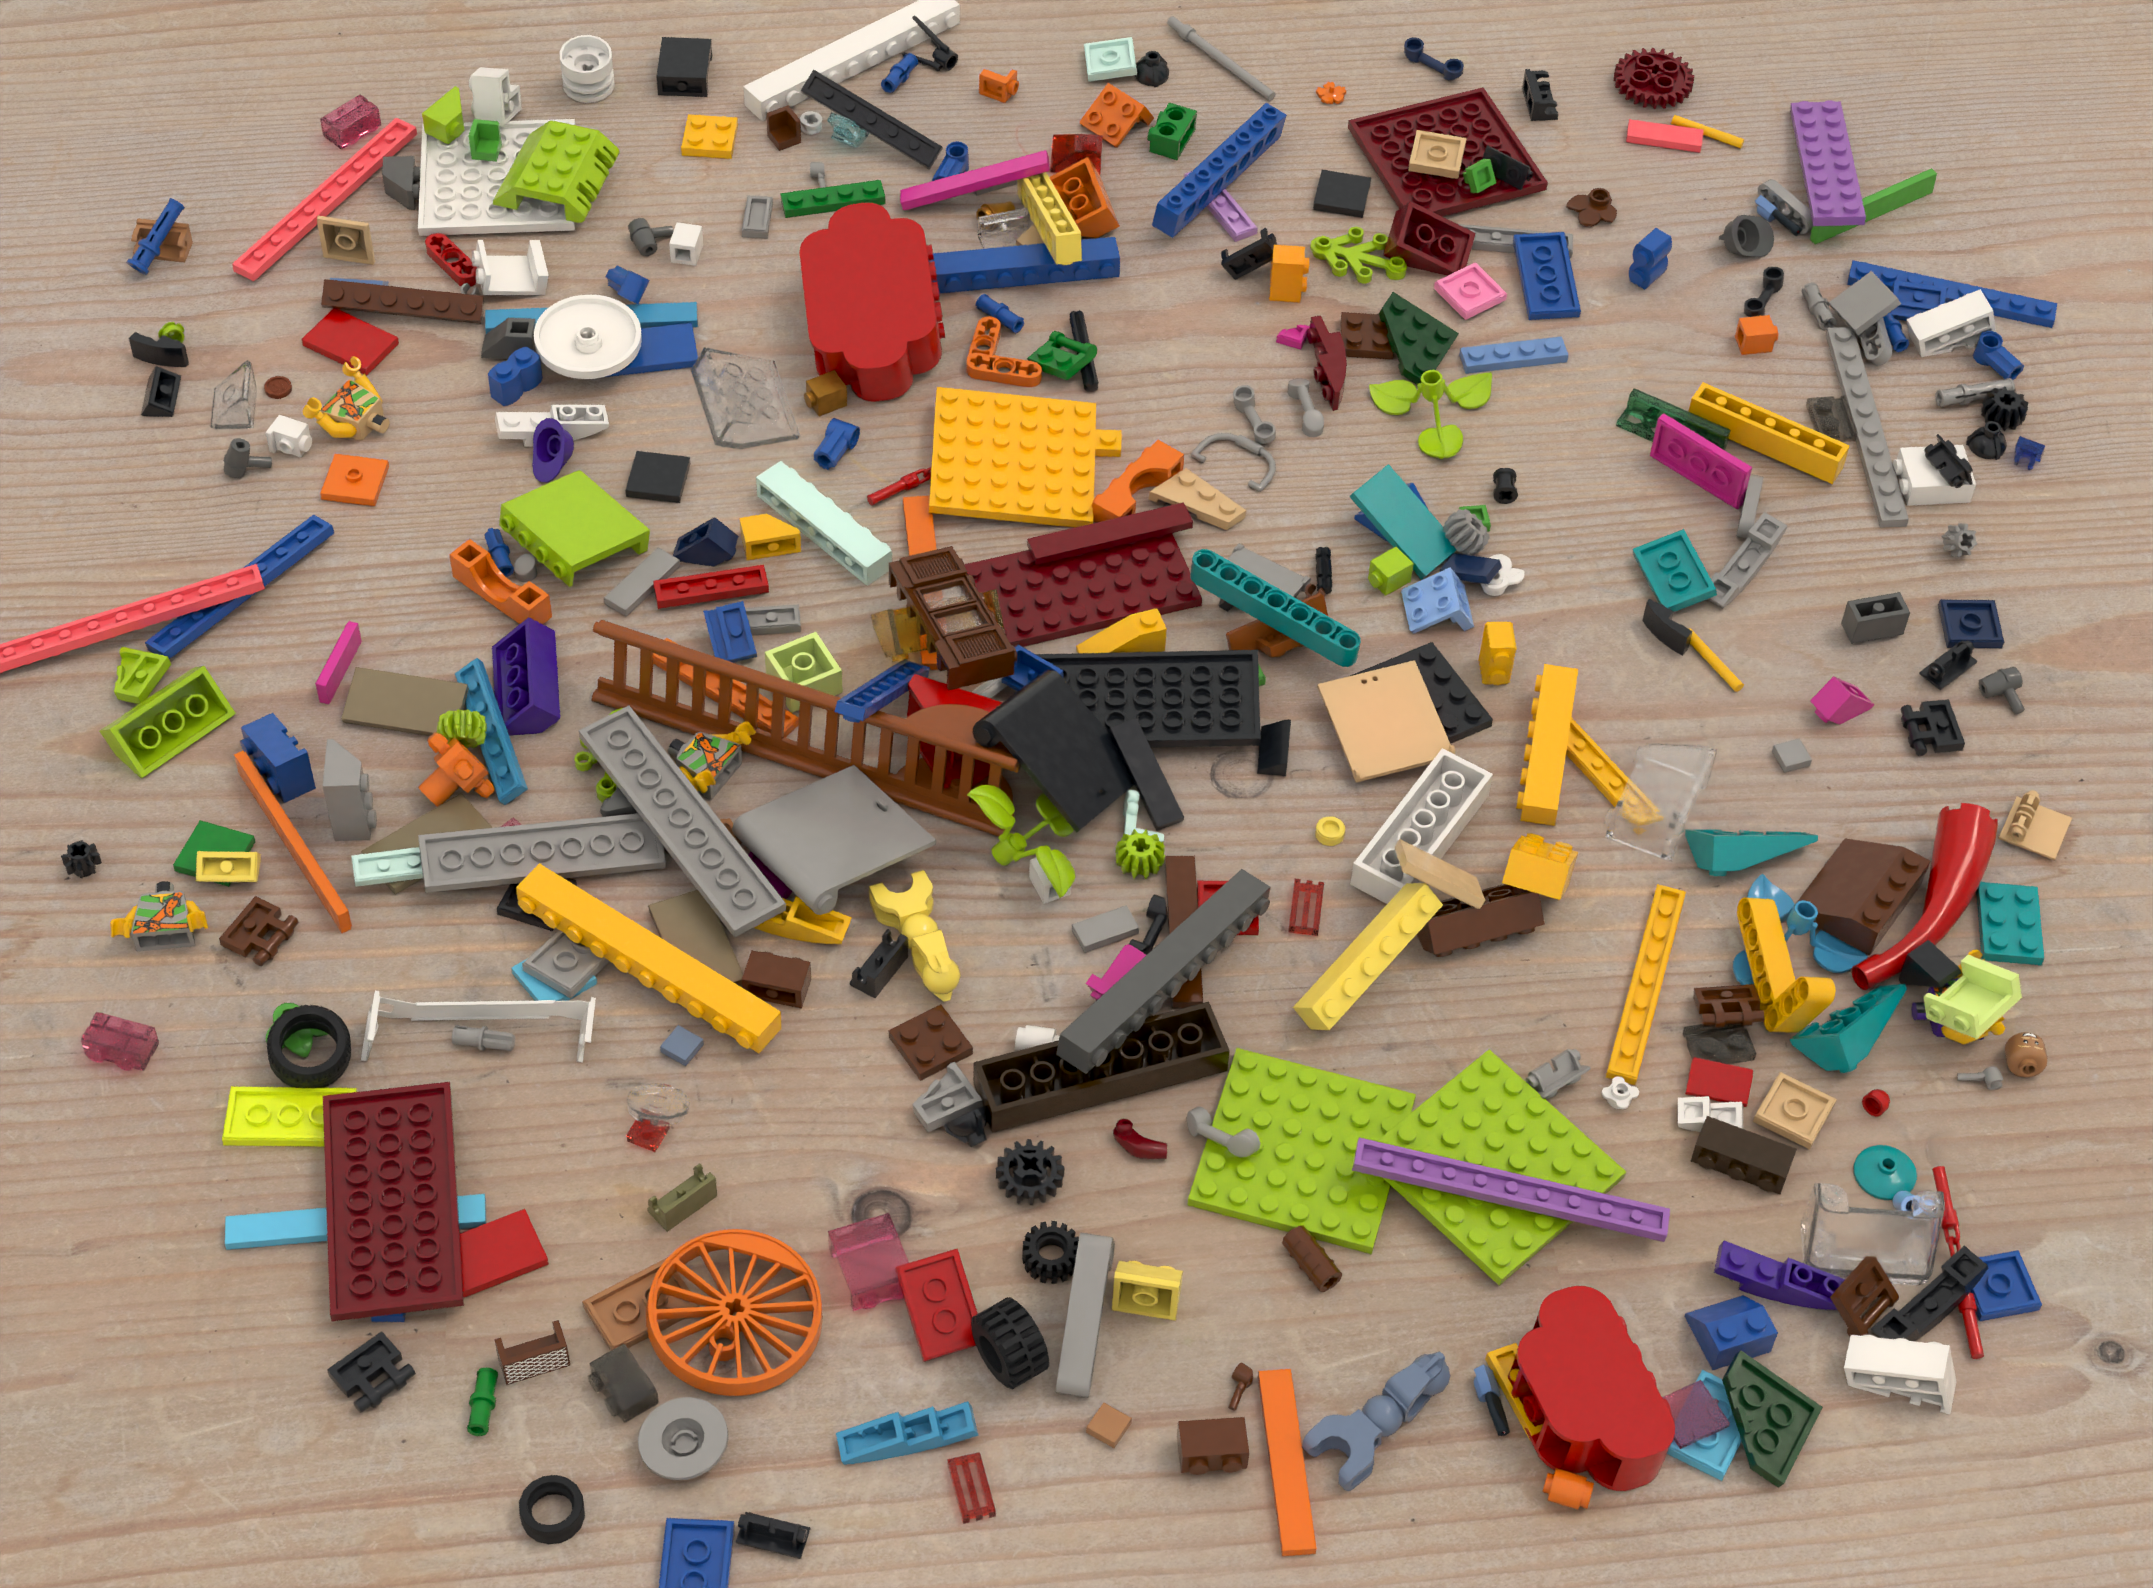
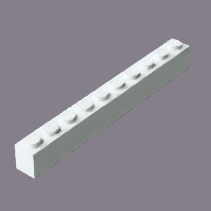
[743,0,960,121]

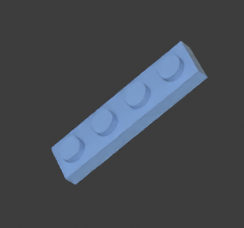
[1459,336,1568,374]

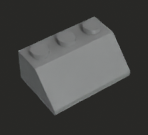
[323,739,377,841]

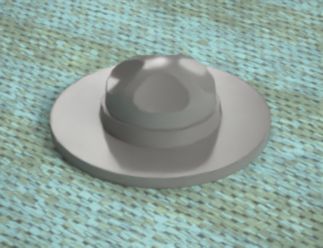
[638,1397,728,1480]

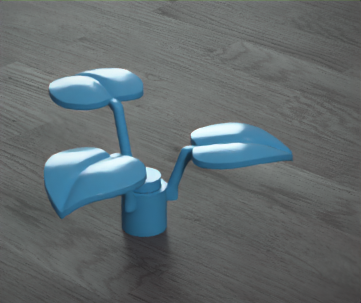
[1732,874,1868,985]

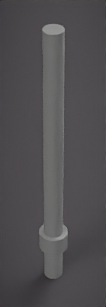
[1167,16,1276,101]

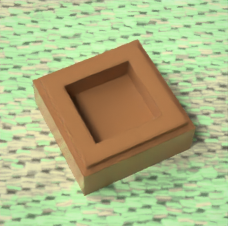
[1086,1402,1132,1448]

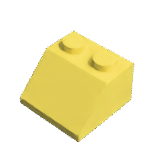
[1112,1261,1183,1321]

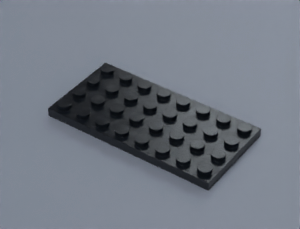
[1035,650,1261,748]

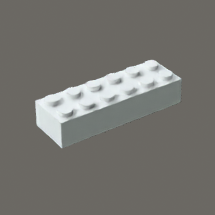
[1350,748,1493,904]

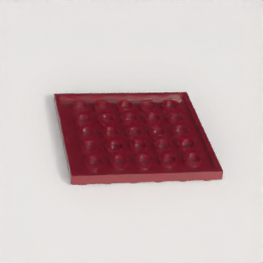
[1348,87,1548,216]

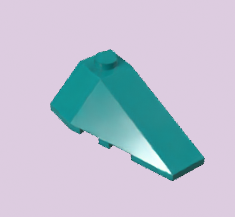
[1685,829,1818,876]
[1790,984,1907,1073]

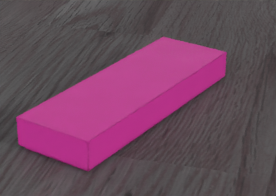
[315,621,362,704]

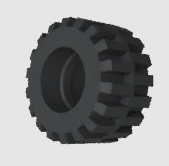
[971,1297,1049,1389]

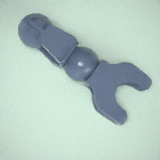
[1302,1351,1451,1491]

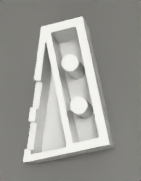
[1907,289,1996,357]
[1844,1335,1956,1414]

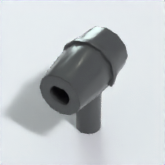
[628,218,674,256]
[223,438,272,478]
[1978,667,2025,714]

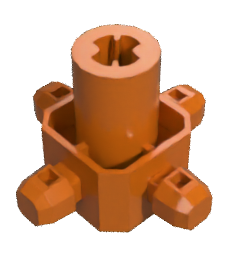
[418,732,495,807]

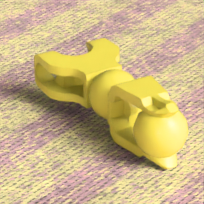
[869,870,961,1002]

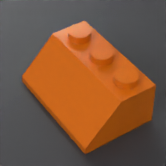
[1049,157,1120,238]

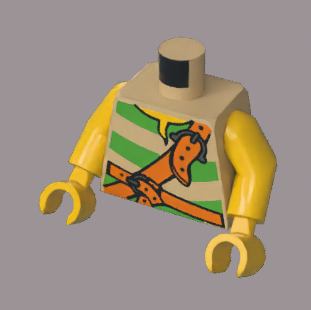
[303,356,390,441]

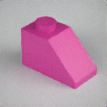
[1810,676,1874,725]

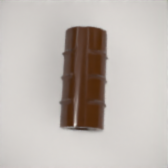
[1282,1225,1342,1292]

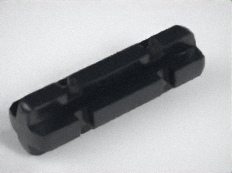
[1315,547,1333,594]

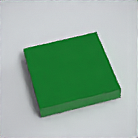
[173,820,255,887]

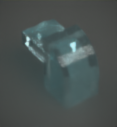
[827,112,869,148]

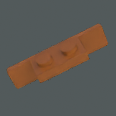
[1226,593,1328,658]

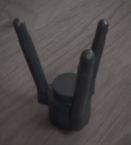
[902,15,958,71]

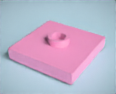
[1434,262,1507,320]

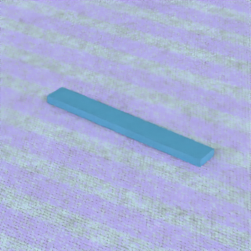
[485,302,698,334]

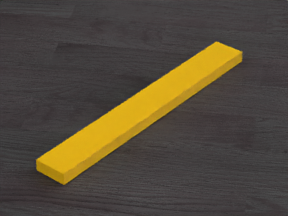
[1605,884,1686,1085]

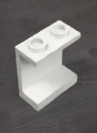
[472,240,549,295]

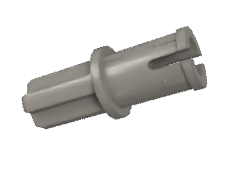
[452,1025,515,1051]

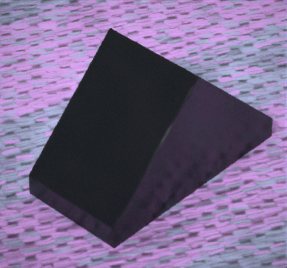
[1899,940,1961,988]

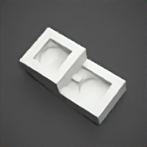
[1678,1096,1743,1132]

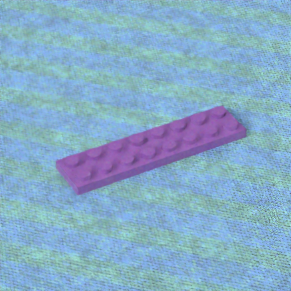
[1790,100,1866,226]

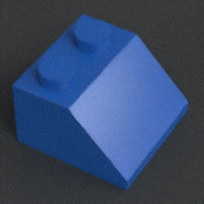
[1684,1295,1778,1370]

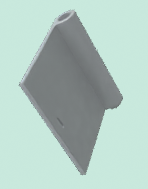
[732,765,936,915]

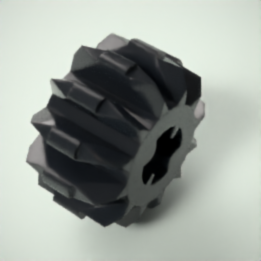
[1981,386,2028,431]

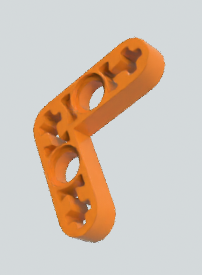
[966,316,1042,387]

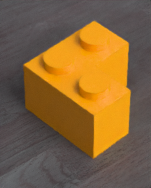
[1269,245,1309,303]

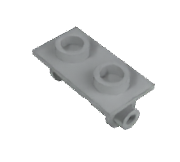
[1526,1049,1591,1099]

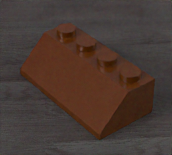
[1416,884,1545,957]

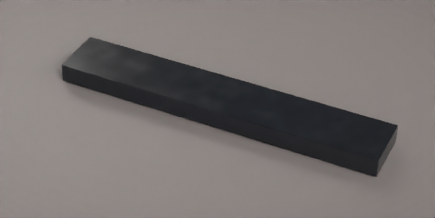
[801,69,943,170]

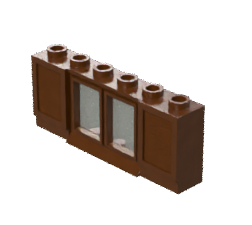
[889,546,1017,690]

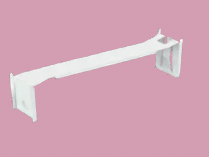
[361,990,596,1063]

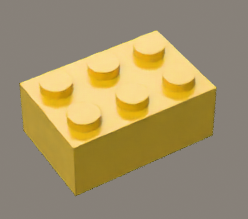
[1502,833,1578,900]

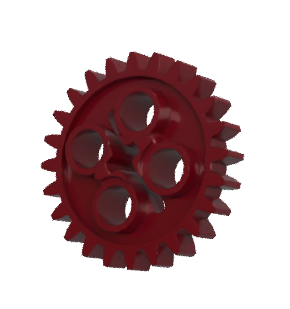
[1613,48,1694,109]

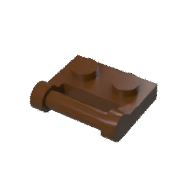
[1830,1256,1899,1337]

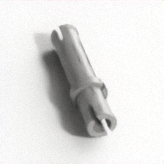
[1935,378,2015,407]

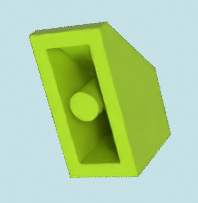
[422,86,465,144]

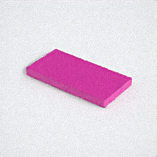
[1650,413,1752,510]

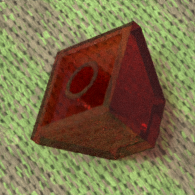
[1050,134,1103,175]

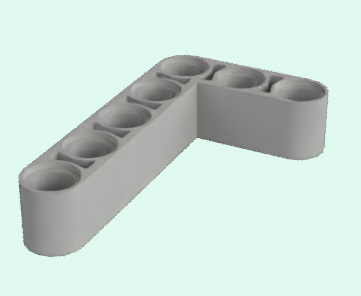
[1056,1233,1115,1398]

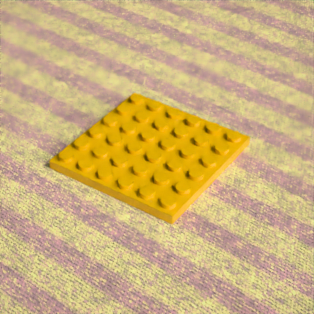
[928,387,1096,527]

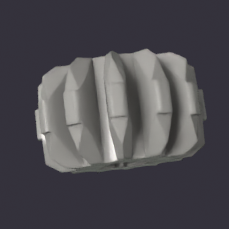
[1443,509,1490,556]

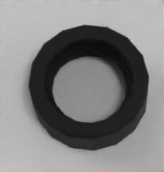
[519,1475,585,1545]

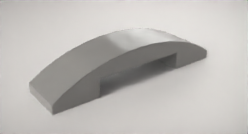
[1708,512,1787,608]

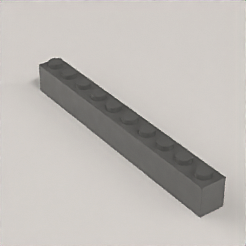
[1057,869,1271,1074]

